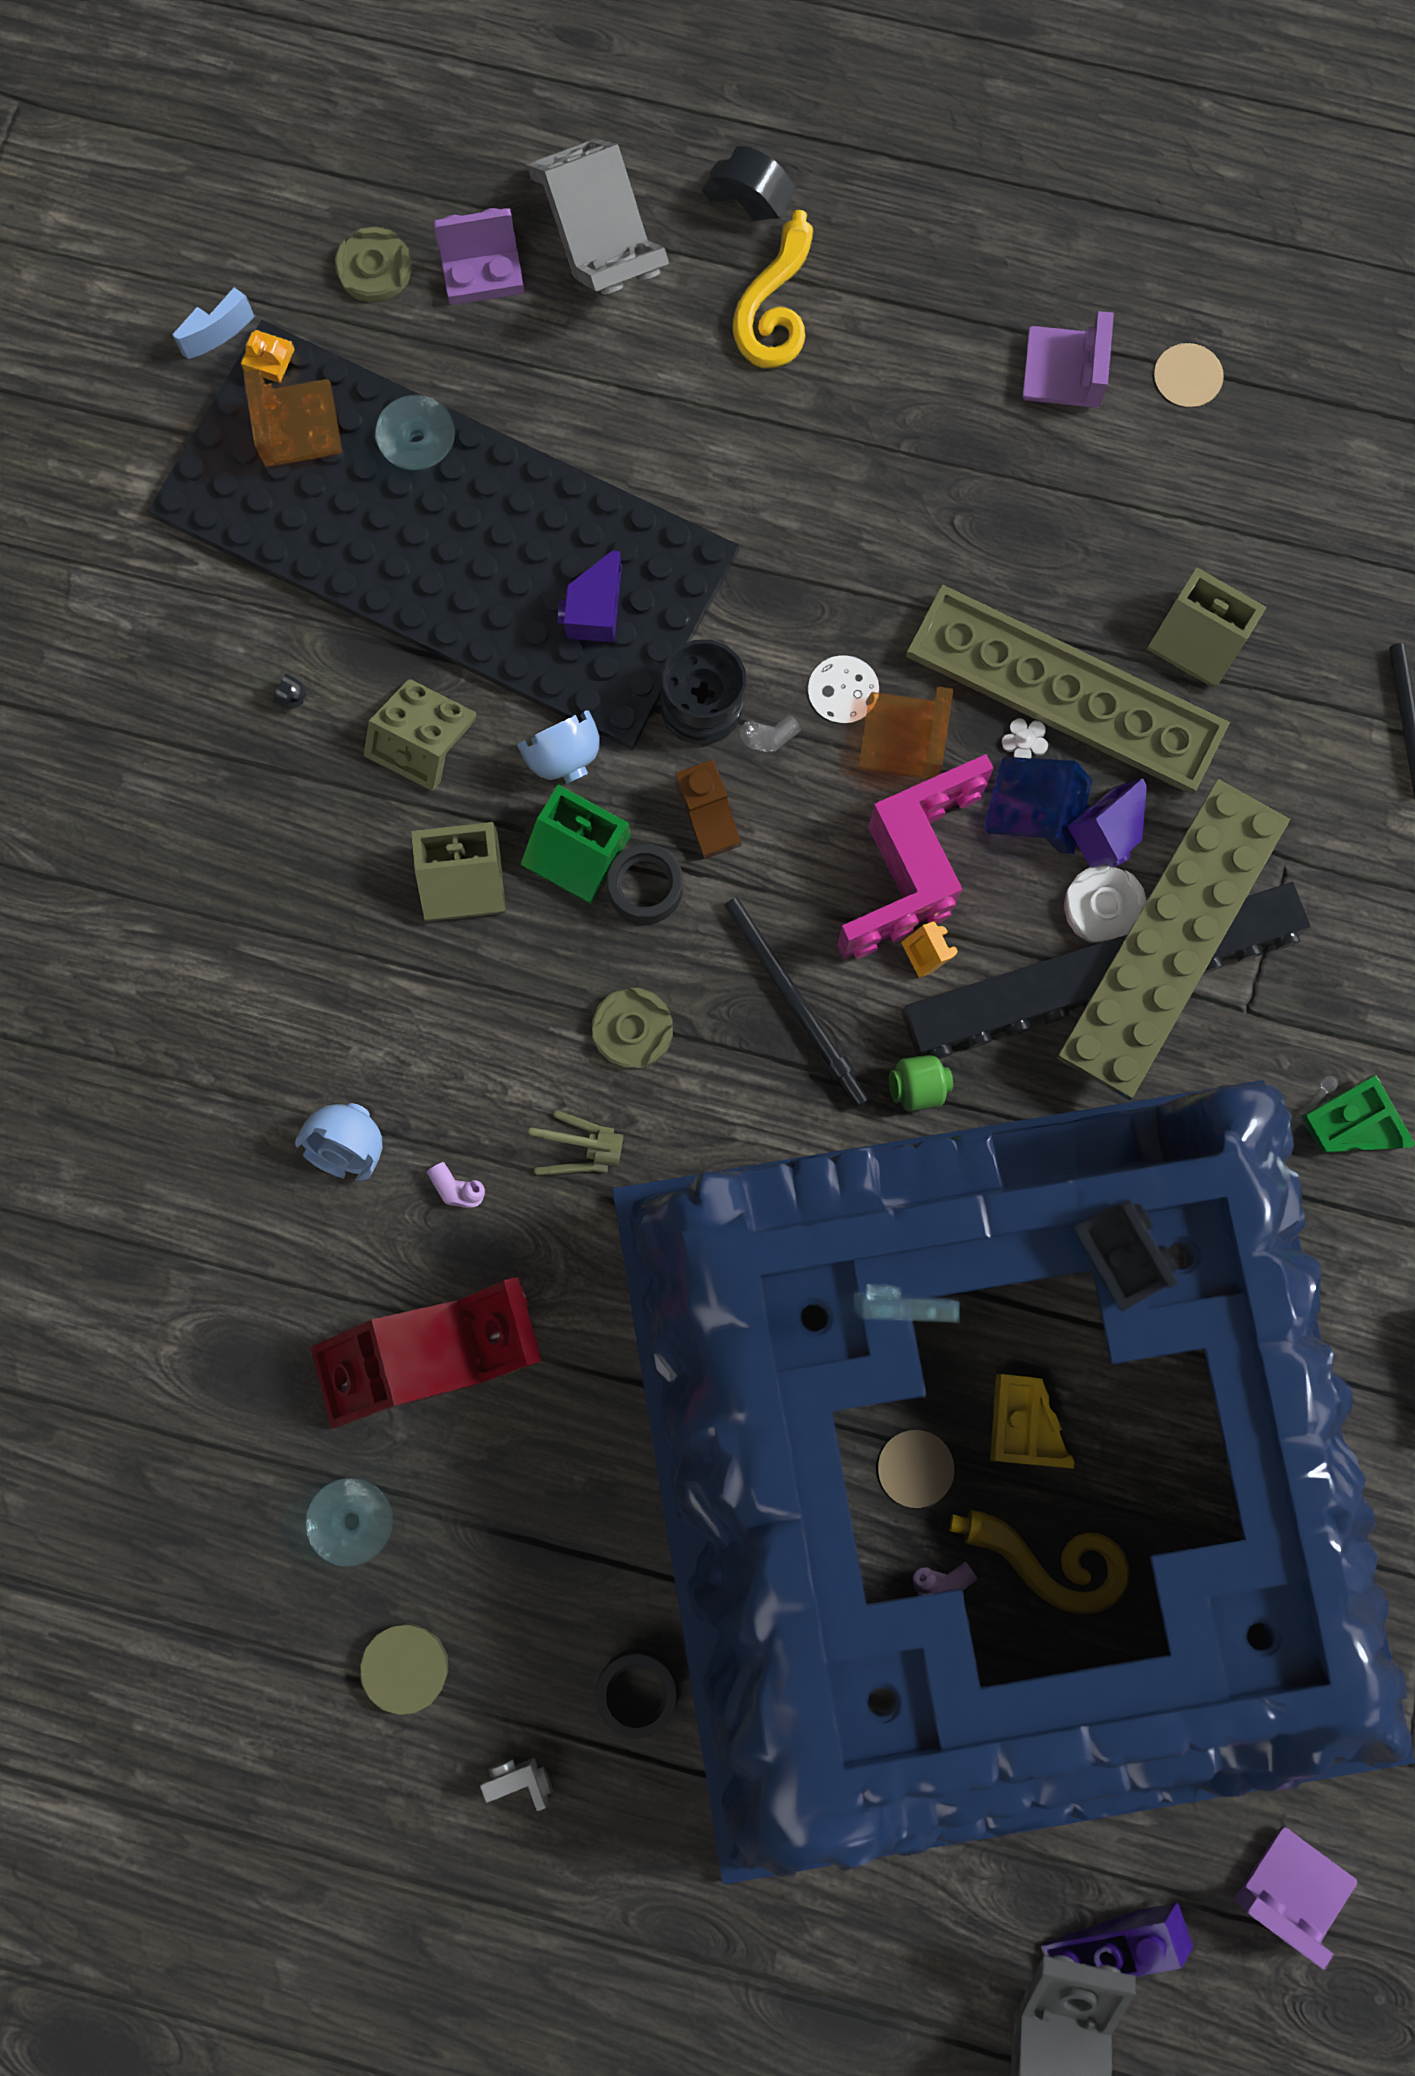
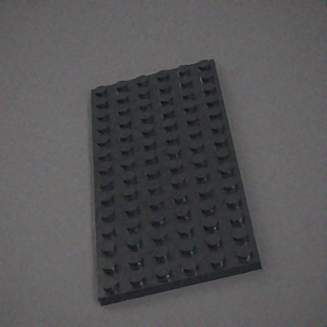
[148,319,739,750]

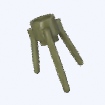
[527,1111,624,1175]

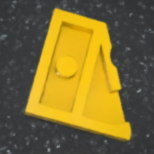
[990,1374,1074,1469]

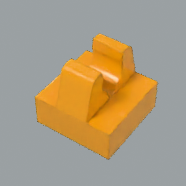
[241,330,294,383]
[901,921,958,978]

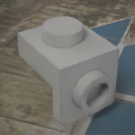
[480,1758,553,1811]

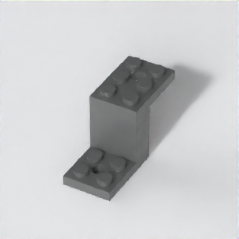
[1010,1956,1136,2076]

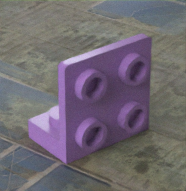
[433,208,525,305]
[1022,311,1114,408]
[1234,1826,1357,1970]

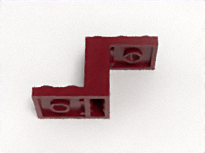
[310,1277,542,1429]

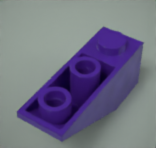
[1041,1902,1193,1977]

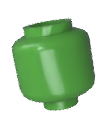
[889,1055,953,1112]

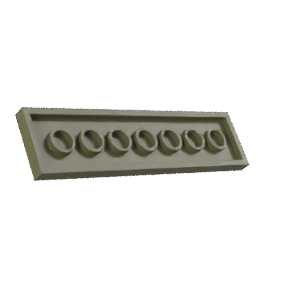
[906,584,1230,795]
[1056,779,1291,1100]

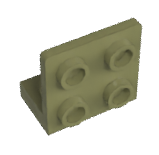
[364,680,477,791]

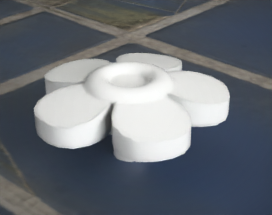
[1002,719,1048,763]

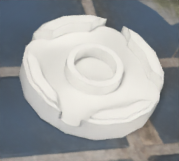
[1064,864,1146,944]

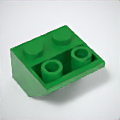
[521,785,631,904]

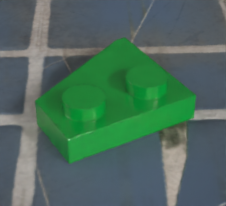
[1301,1075,1415,1152]

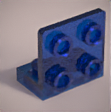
[984,757,1093,854]

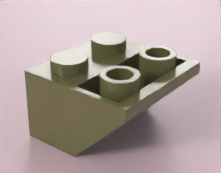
[1147,568,1267,689]
[411,822,506,922]

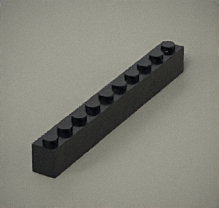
[902,882,1311,1059]

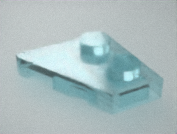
[854,1284,959,1321]

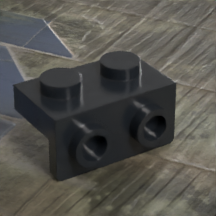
[1071,1199,1178,1312]

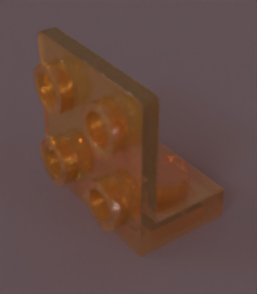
[243,369,342,467]
[859,687,953,780]

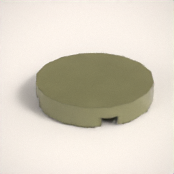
[335,227,412,303]
[592,988,673,1069]
[360,1623,449,1715]

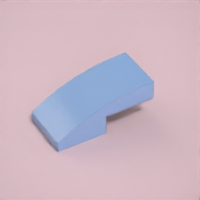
[173,288,255,359]

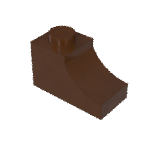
[675,759,742,859]

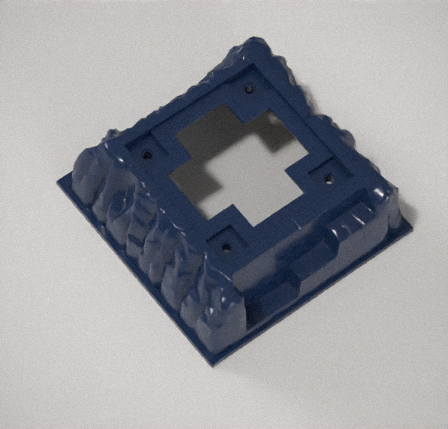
[613,1080,1415,1885]

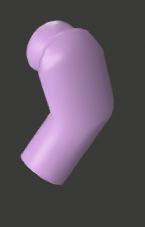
[913,1561,978,1596]

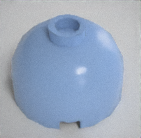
[517,710,600,784]
[295,1103,383,1181]

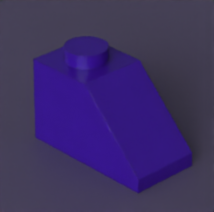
[558,551,622,642]
[1068,778,1147,868]

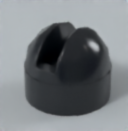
[273,674,306,709]

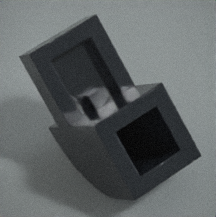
[702,146,797,221]

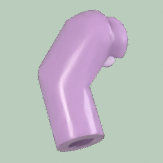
[427,1162,485,1208]

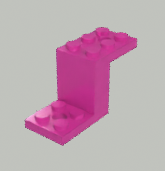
[837,754,994,959]

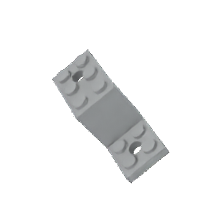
[526,138,669,294]

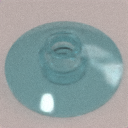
[376,395,455,470]
[306,1478,392,1567]

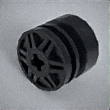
[660,640,747,745]

